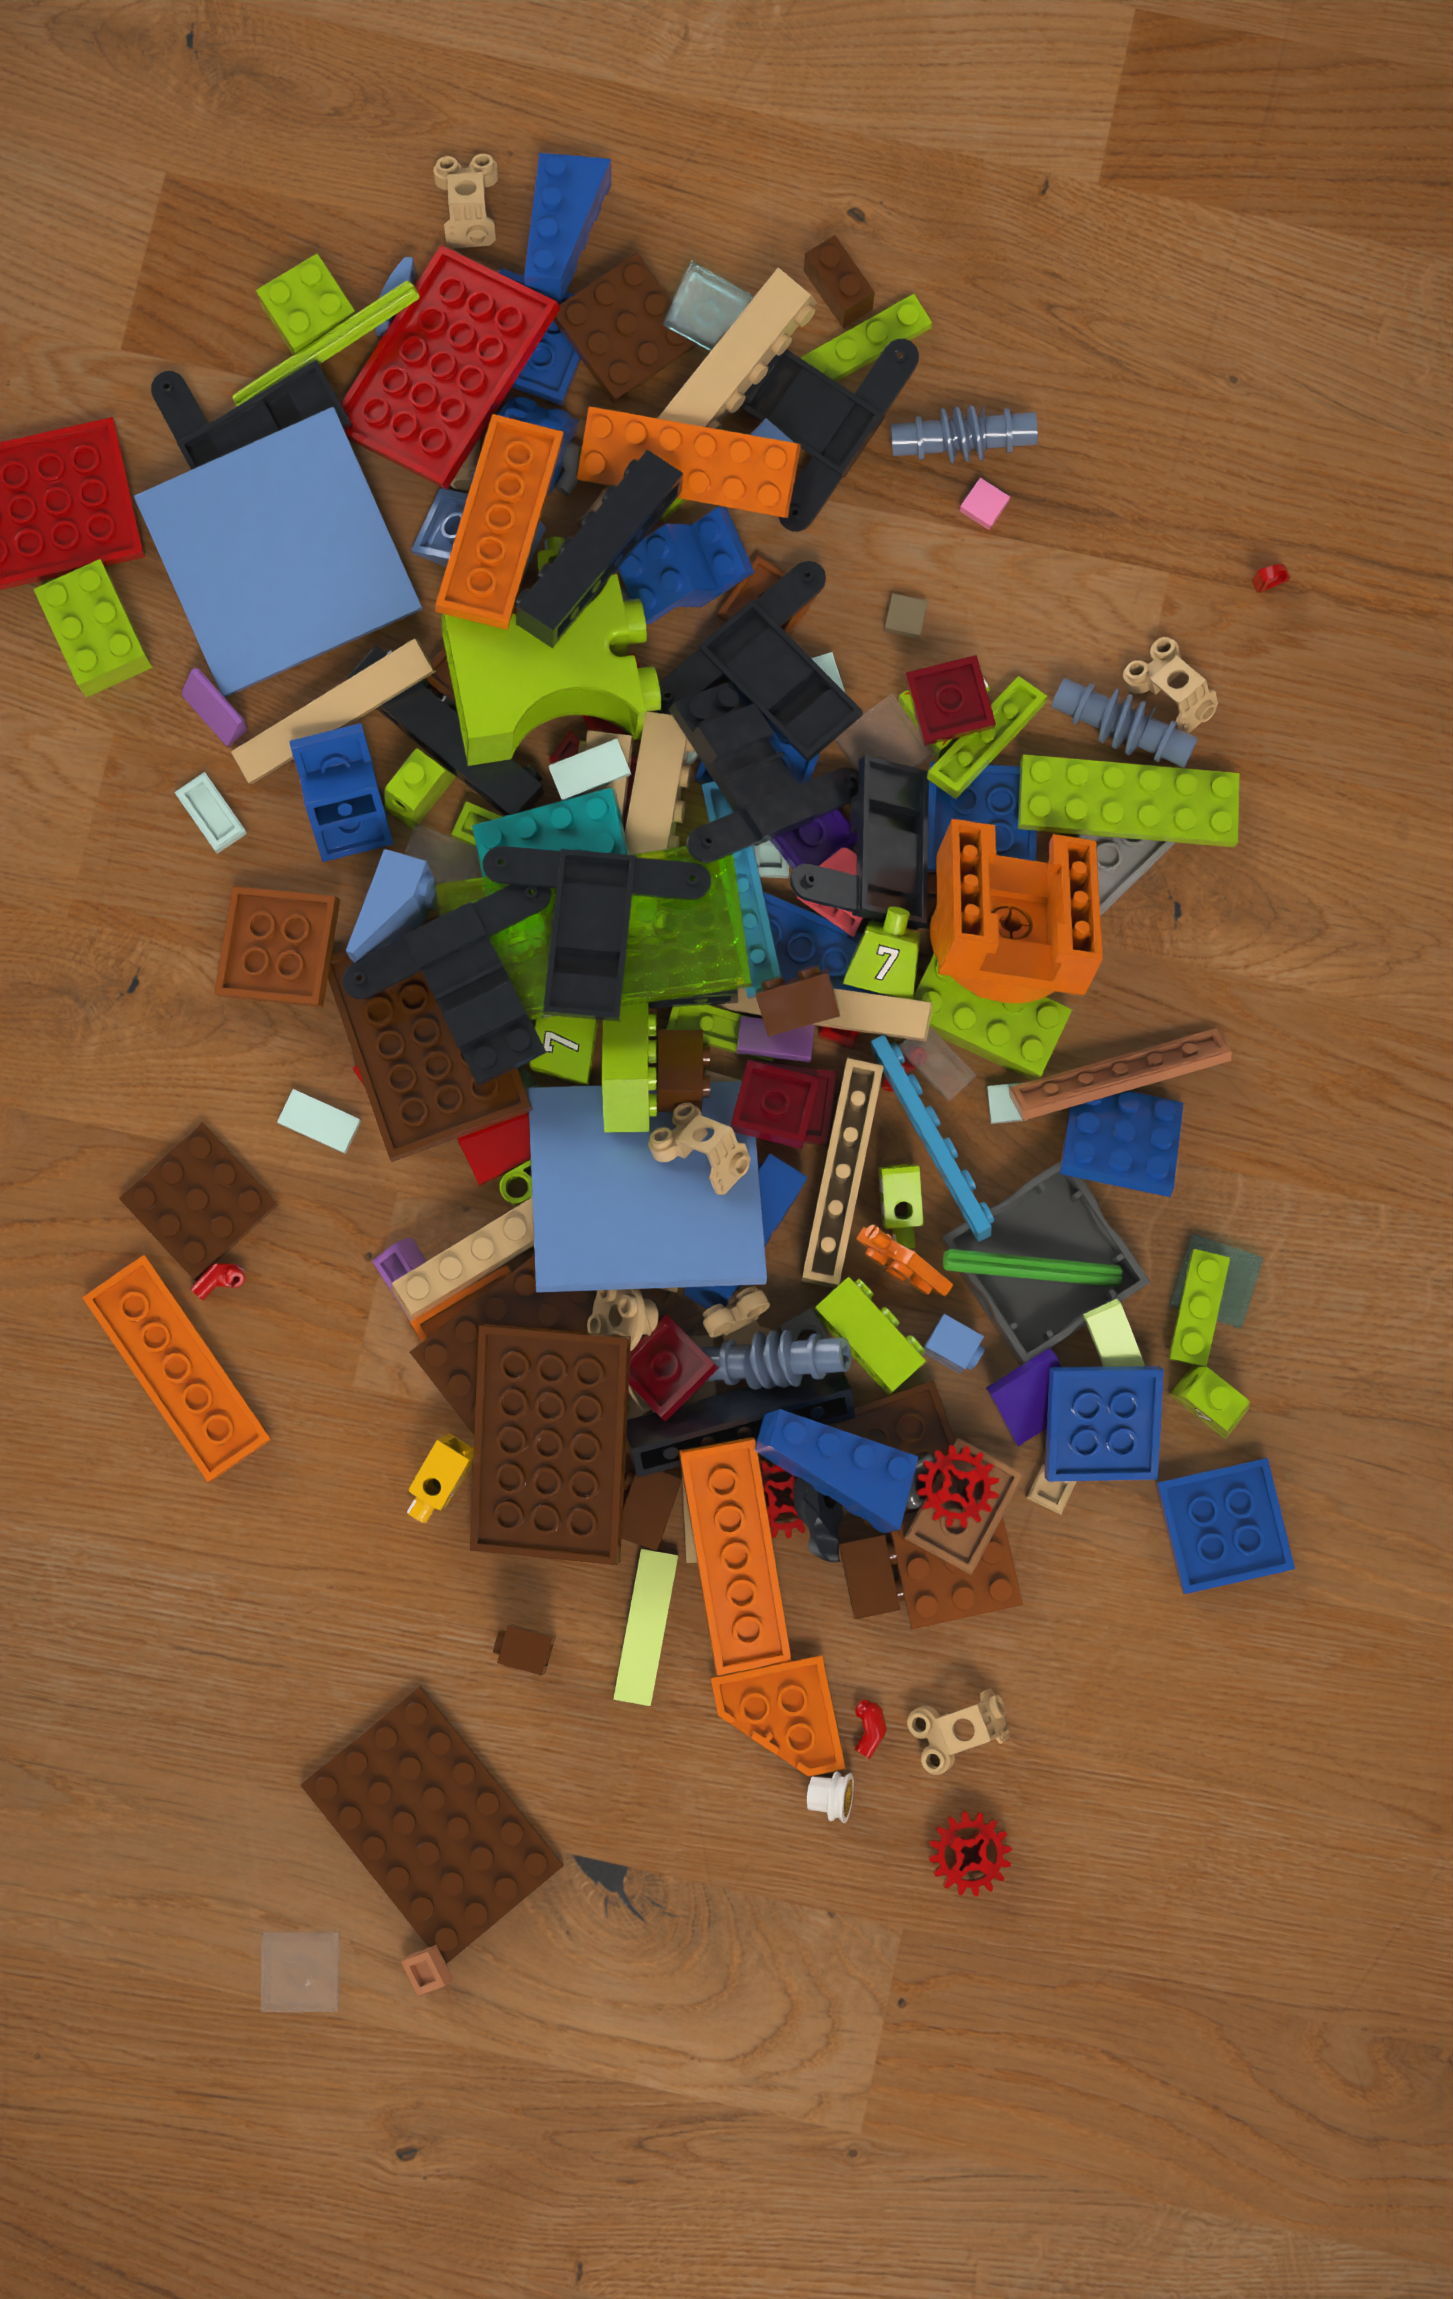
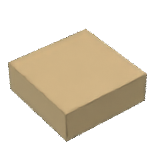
[1026,1464,1077,1515]

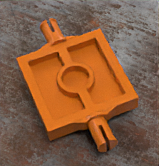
[856,1225,953,1297]

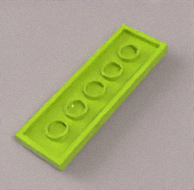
[1018,754,1240,847]

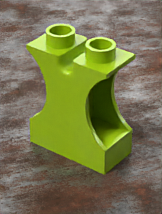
[441,574,661,766]

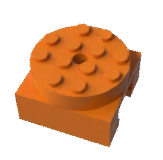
[930,819,1103,1003]

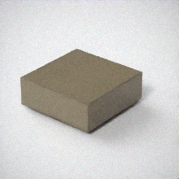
[884,593,928,639]

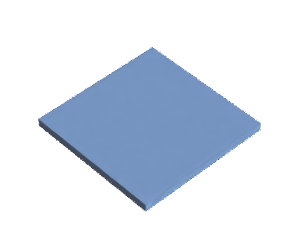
[134,407,423,698]
[528,1081,767,1292]

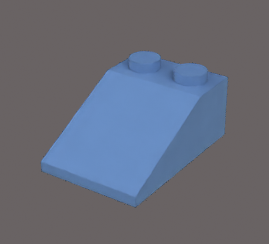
[411,488,546,575]
[346,849,440,963]

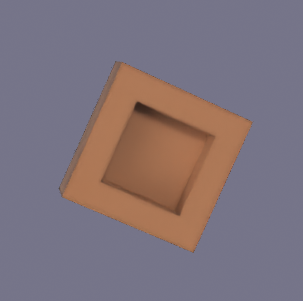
[401,1945,453,1996]

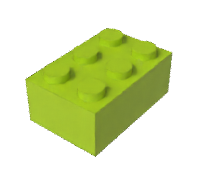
[33,559,153,698]
[602,999,657,1132]
[814,1277,926,1396]

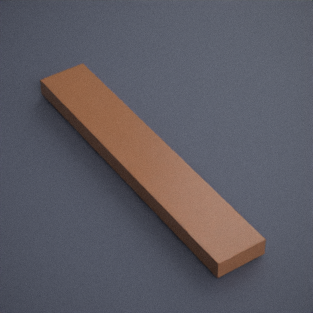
[1009,1028,1232,1121]

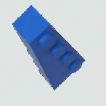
[524,153,612,304]
[683,1154,808,1309]
[755,1409,918,1533]

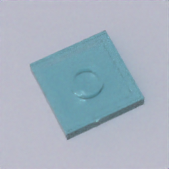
[663,261,754,351]
[1169,1234,1264,1329]

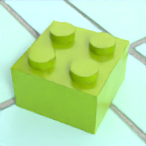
[256,253,356,355]

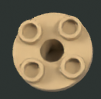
[587,1289,659,1351]

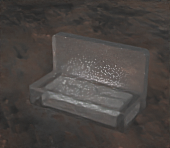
[898,1026,977,1103]

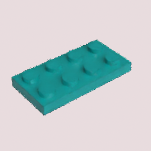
[472,787,629,896]

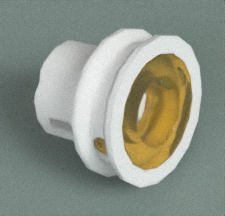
[807,1771,854,1823]

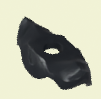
[794,1477,844,1563]

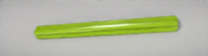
[232,280,420,406]

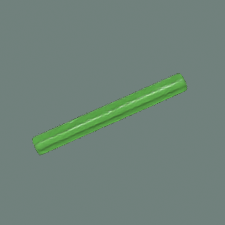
[943,1249,1122,1287]

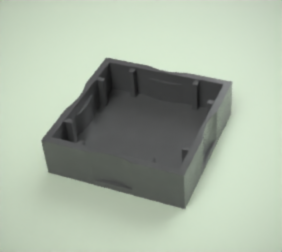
[939,1161,1151,1366]

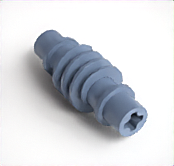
[890,405,1038,464]
[1051,678,1198,768]
[701,1329,851,1390]

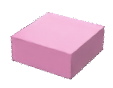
[959,478,1010,530]

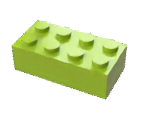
[912,953,1072,1081]

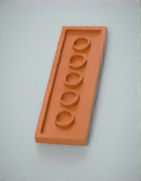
[577,406,801,518]
[435,414,564,630]
[82,1255,272,1483]
[679,1437,792,1676]

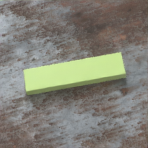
[613,1549,678,1706]

